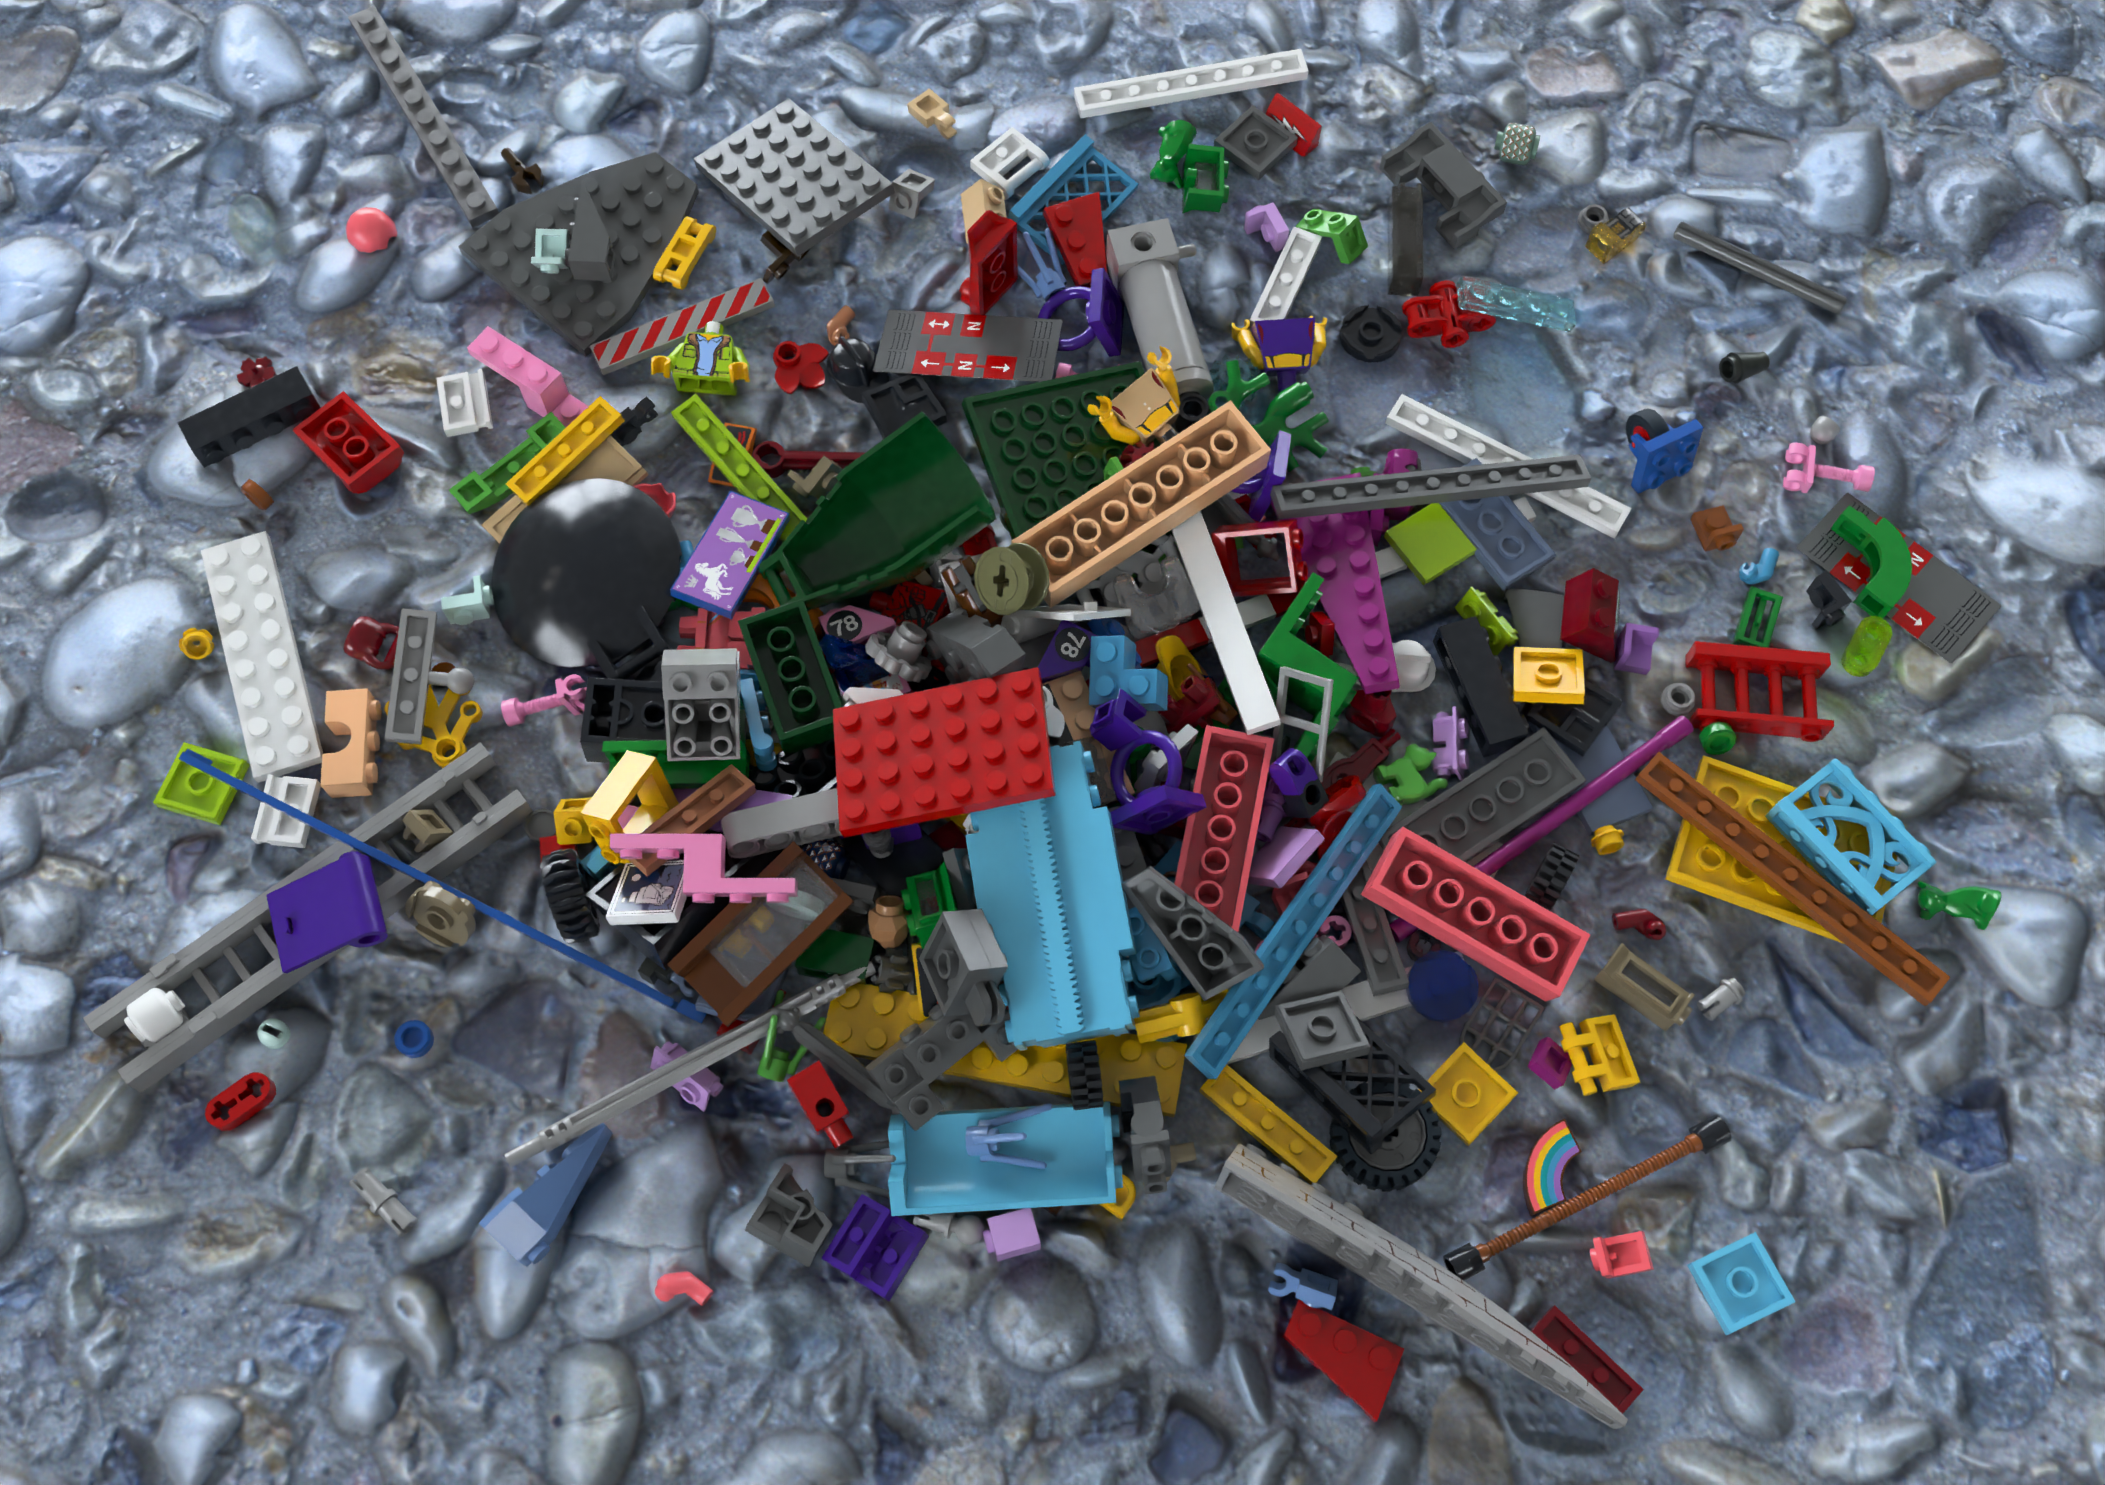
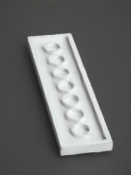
[201,531,323,783]

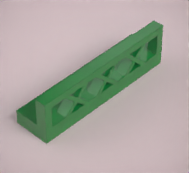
[602,740,750,789]

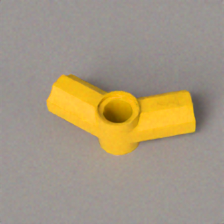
[1134,989,1229,1043]

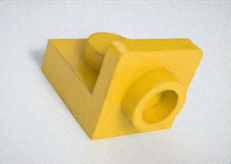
[553,797,593,845]

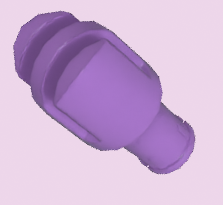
[1256,778,1286,843]

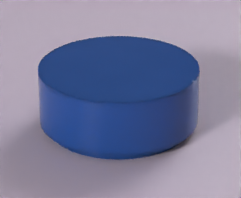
[394,1020,434,1058]

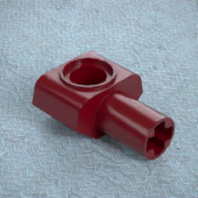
[1345,689,1397,737]

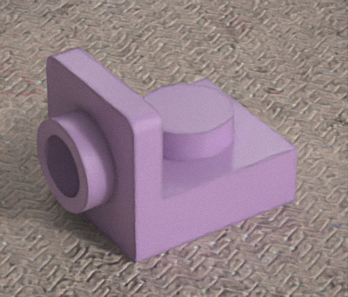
[1244,202,1289,252]

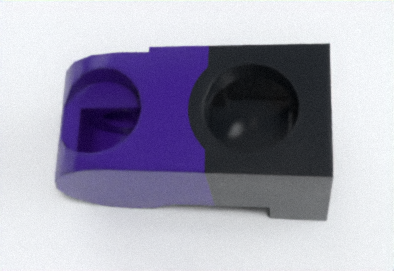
[1269,748,1329,818]

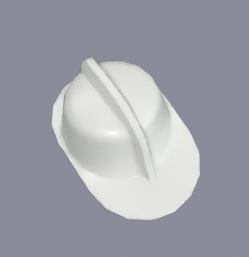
[1392,640,1436,692]

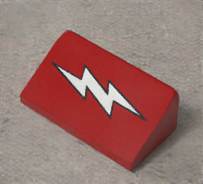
[1265,93,1322,157]

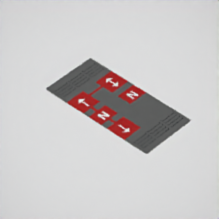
[873,310,1063,382]
[1796,493,2001,664]

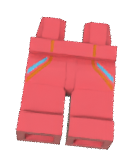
[677,607,766,670]

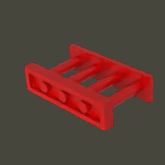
[1685,641,1834,742]

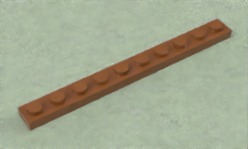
[1635,752,1950,1006]

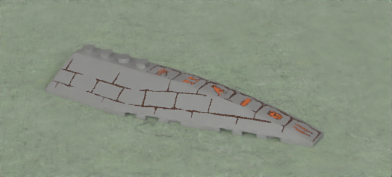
[1214,1143,1628,1430]

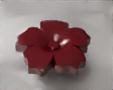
[236,356,277,387]

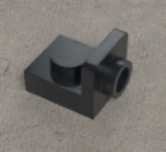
[1806,571,1852,630]

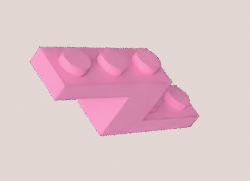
[467,326,589,427]
[610,834,798,903]

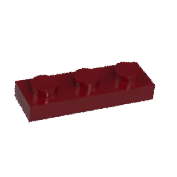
[1530,1305,1644,1414]

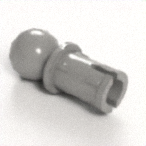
[913,1212,984,1245]

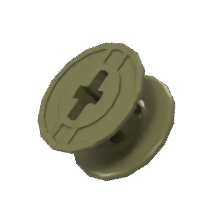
[974,543,1050,615]

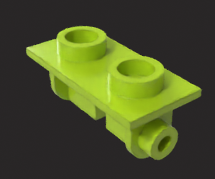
[1454,587,1519,655]

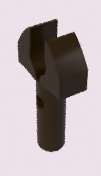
[501,147,544,194]

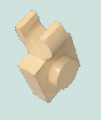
[907,88,957,140]

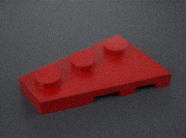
[1043,191,1107,288]
[1283,1300,1404,1422]

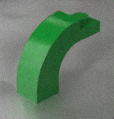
[1830,505,1912,622]

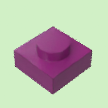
[1527,1036,1572,1090]

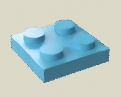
[1687,1232,1795,1335]

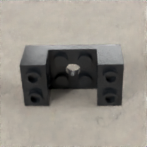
[580,677,666,763]

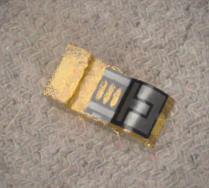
[1585,208,1647,264]

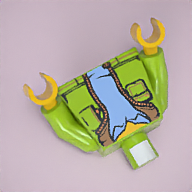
[651,321,750,396]

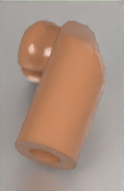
[826,305,856,346]

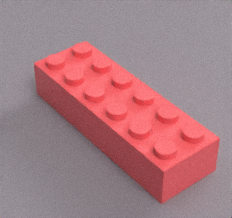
[1174,725,1274,932]
[1360,827,1591,1002]

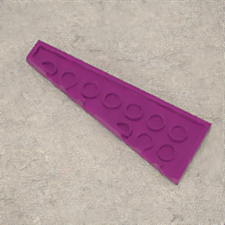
[1270,473,1400,694]

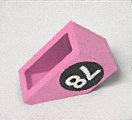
[818,605,896,666]

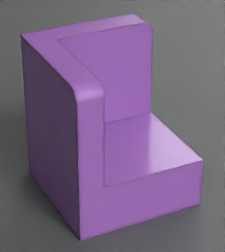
[1614,623,1659,675]

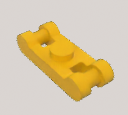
[653,216,716,290]

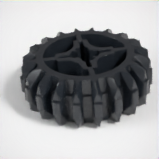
[540,848,600,944]

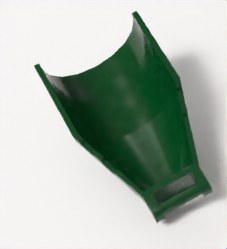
[758,411,996,612]

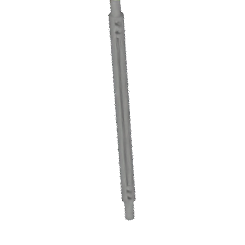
[504,961,876,1168]

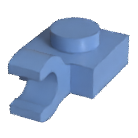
[1268,1263,1338,1310]

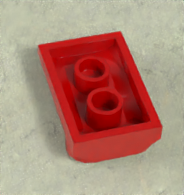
[959,210,1018,315]
[292,391,404,494]

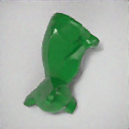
[1150,120,1197,189]
[1917,881,2002,930]

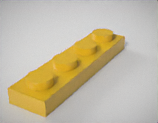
[506,396,625,506]
[1199,1064,1337,1185]

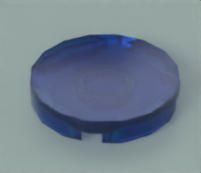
[1406,950,1479,1023]

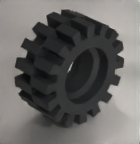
[1525,842,1580,911]
[1066,1040,1104,1110]

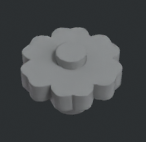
[865,621,932,683]

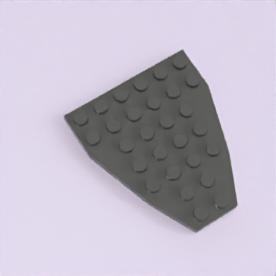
[458,152,699,357]

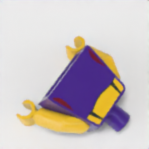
[1231,316,1327,393]

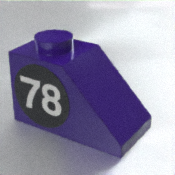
[1038,620,1097,684]

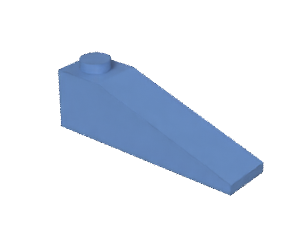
[479,1123,613,1267]

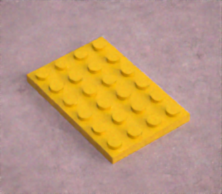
[1665,755,1905,944]

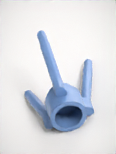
[1018,228,1067,301]
[965,1103,1053,1169]

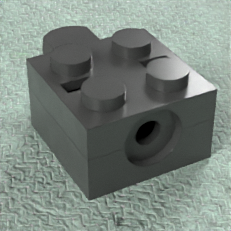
[919,909,1008,1026]

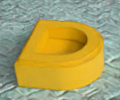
[1099,1174,1136,1220]

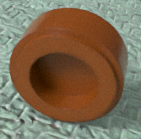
[241,479,274,510]

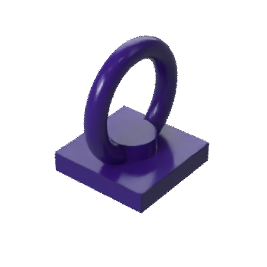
[1038,268,1124,357]
[1230,430,1292,522]
[1110,730,1207,835]

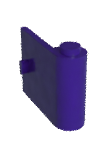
[266,851,388,973]

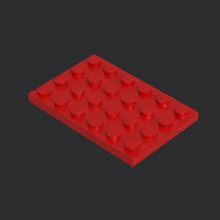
[833,667,1056,837]

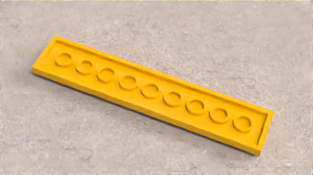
[823,983,1187,1117]

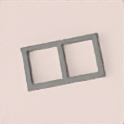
[1270,666,1334,782]

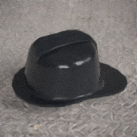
[827,336,889,403]

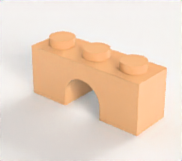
[320,688,382,798]

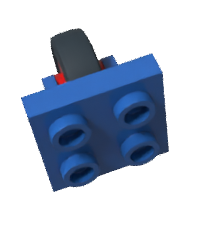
[1626,408,1704,494]

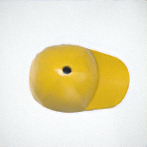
[1155,635,1202,701]

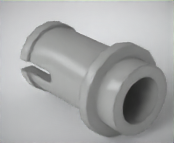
[1697,978,1745,1021]

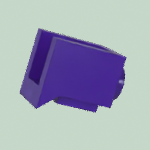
[1090,688,1147,752]

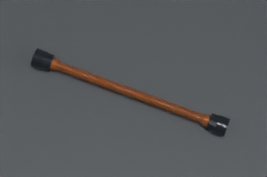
[1443,1115,1732,1281]

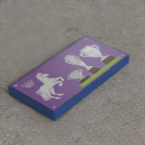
[670,490,790,620]

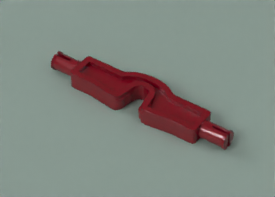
[1283,728,1401,828]

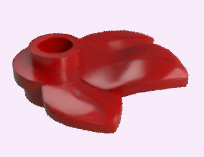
[773,341,829,394]

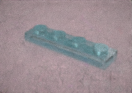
[1457,276,1576,332]

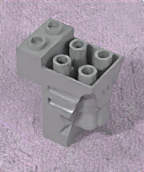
[661,648,741,761]

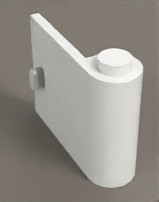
[1001,601,1131,642]

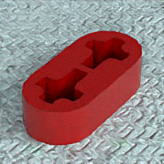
[1308,775,1366,827]
[205,1072,276,1131]

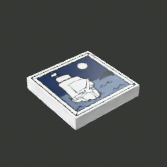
[606,860,687,925]

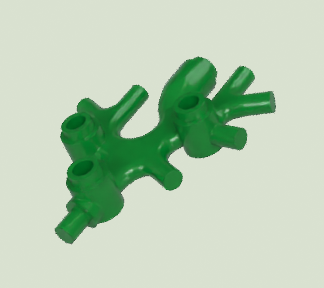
[1207,360,1329,472]

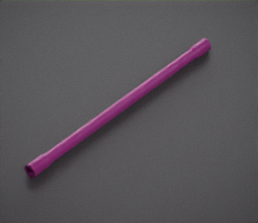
[1389,715,1694,943]

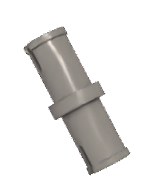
[349,1167,418,1237]

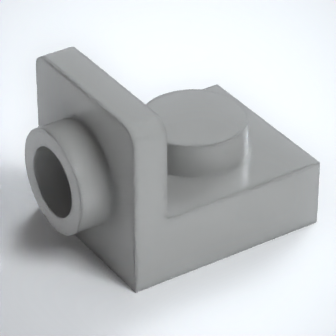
[889,169,935,219]

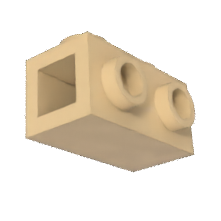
[961,178,1007,244]

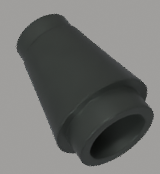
[1719,352,1770,384]

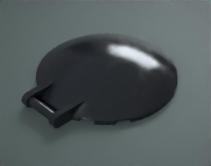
[492,478,682,680]

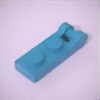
[741,678,777,771]

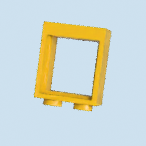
[581,750,679,864]

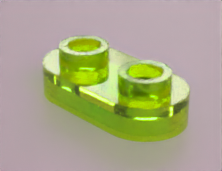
[1841,616,1892,677]

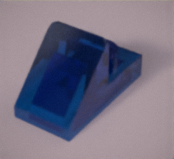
[819,634,890,692]

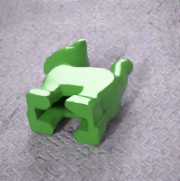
[1373,744,1448,806]

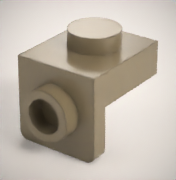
[787,456,842,499]

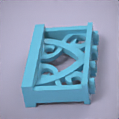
[1765,758,1936,916]

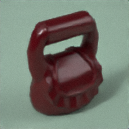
[343,616,399,670]

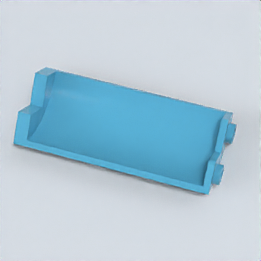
[888,1101,1123,1216]

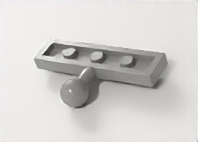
[385,608,474,745]

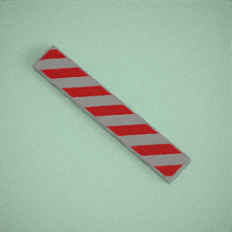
[590,278,775,375]

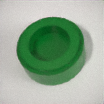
[1699,722,1737,755]

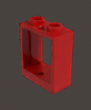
[1211,519,1308,597]

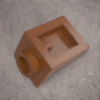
[1690,505,1744,552]

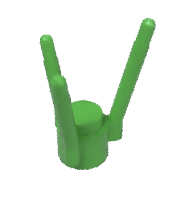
[757,990,826,1082]

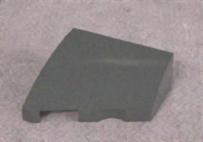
[1504,589,1564,649]
[745,1163,833,1267]

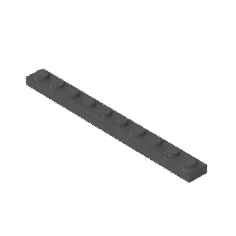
[1270,455,1592,520]

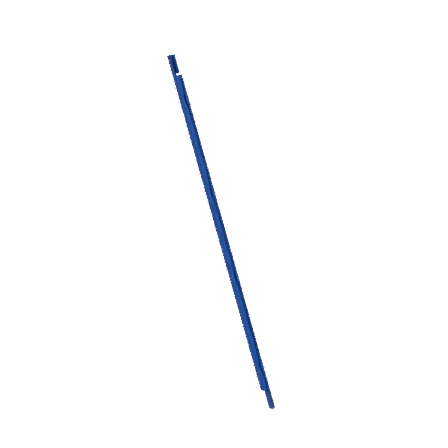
[178,748,707,1024]

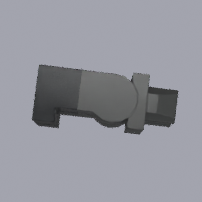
[1119,1076,1172,1194]

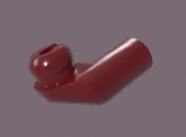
[1612,909,1667,940]

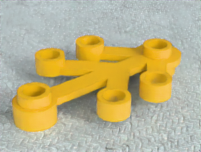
[384,685,483,768]

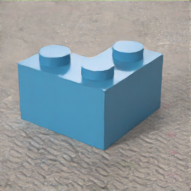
[1089,635,1168,711]

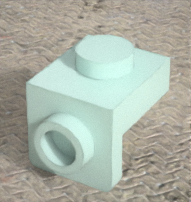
[531,228,569,274]
[441,575,494,625]

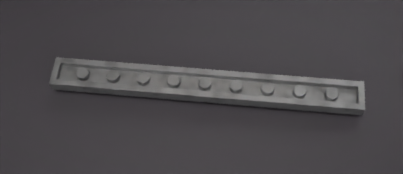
[348,5,499,228]

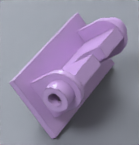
[1433,707,1469,781]
[650,1041,723,1112]

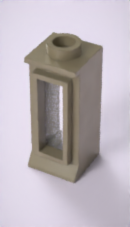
[1594,943,1695,1031]

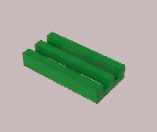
[1732,586,1783,648]

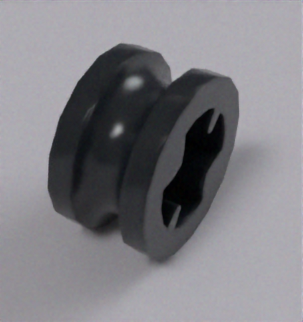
[1406,929,1441,963]

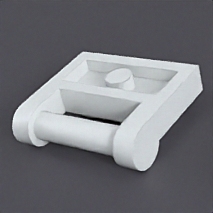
[970,127,1050,200]

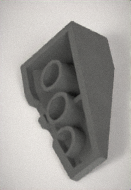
[1122,866,1264,1001]

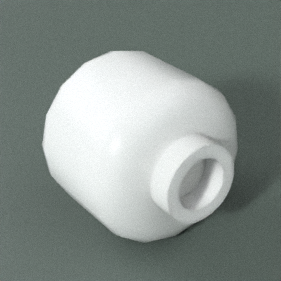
[124,988,185,1042]

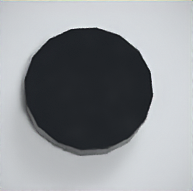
[1340,305,1402,363]

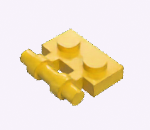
[1559,1014,1640,1096]

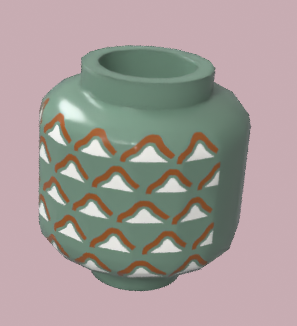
[1494,123,1541,166]

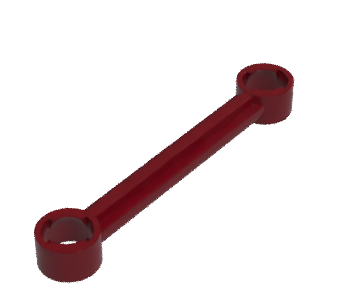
[753,441,866,478]

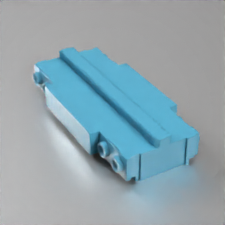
[965,741,1140,1051]

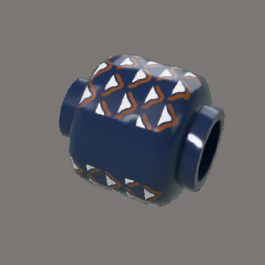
[800,839,851,880]

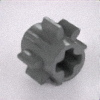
[870,948,913,993]

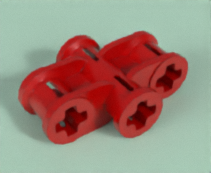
[1402,280,1496,348]

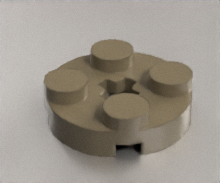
[405,881,476,948]

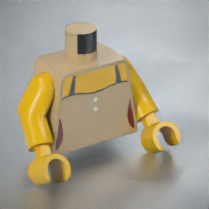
[1087,346,1180,446]

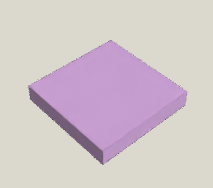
[1248,826,1325,888]

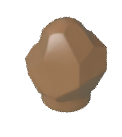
[868,895,909,949]

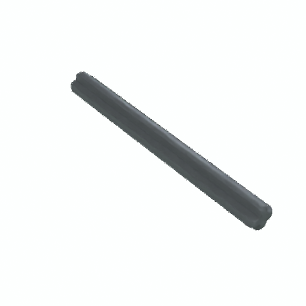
[1673,222,1847,314]

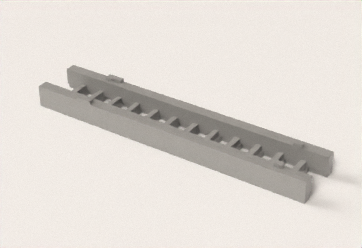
[83,742,533,1093]

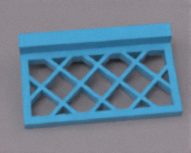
[1008,134,1139,265]

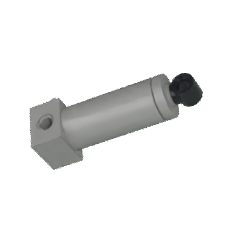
[1106,218,1214,433]

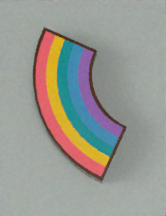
[1523,1118,1582,1216]

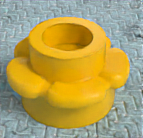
[179,628,214,660]
[1591,825,1624,855]

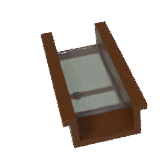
[667,841,854,1027]

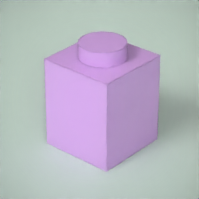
[982,1208,1041,1262]

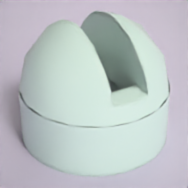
[257,1018,291,1049]

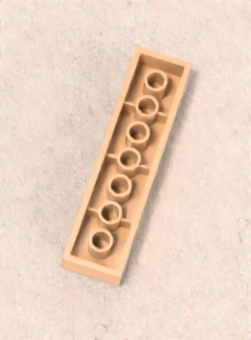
[1011,400,1271,608]

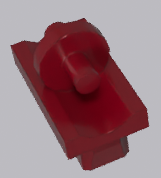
[1158,674,1221,734]

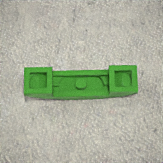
[449,412,566,514]

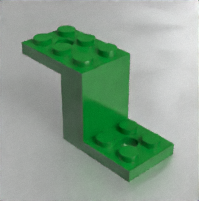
[1256,572,1358,763]

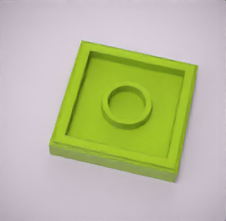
[1384,503,1477,586]
[153,742,250,825]

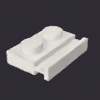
[436,369,493,437]
[251,775,321,848]

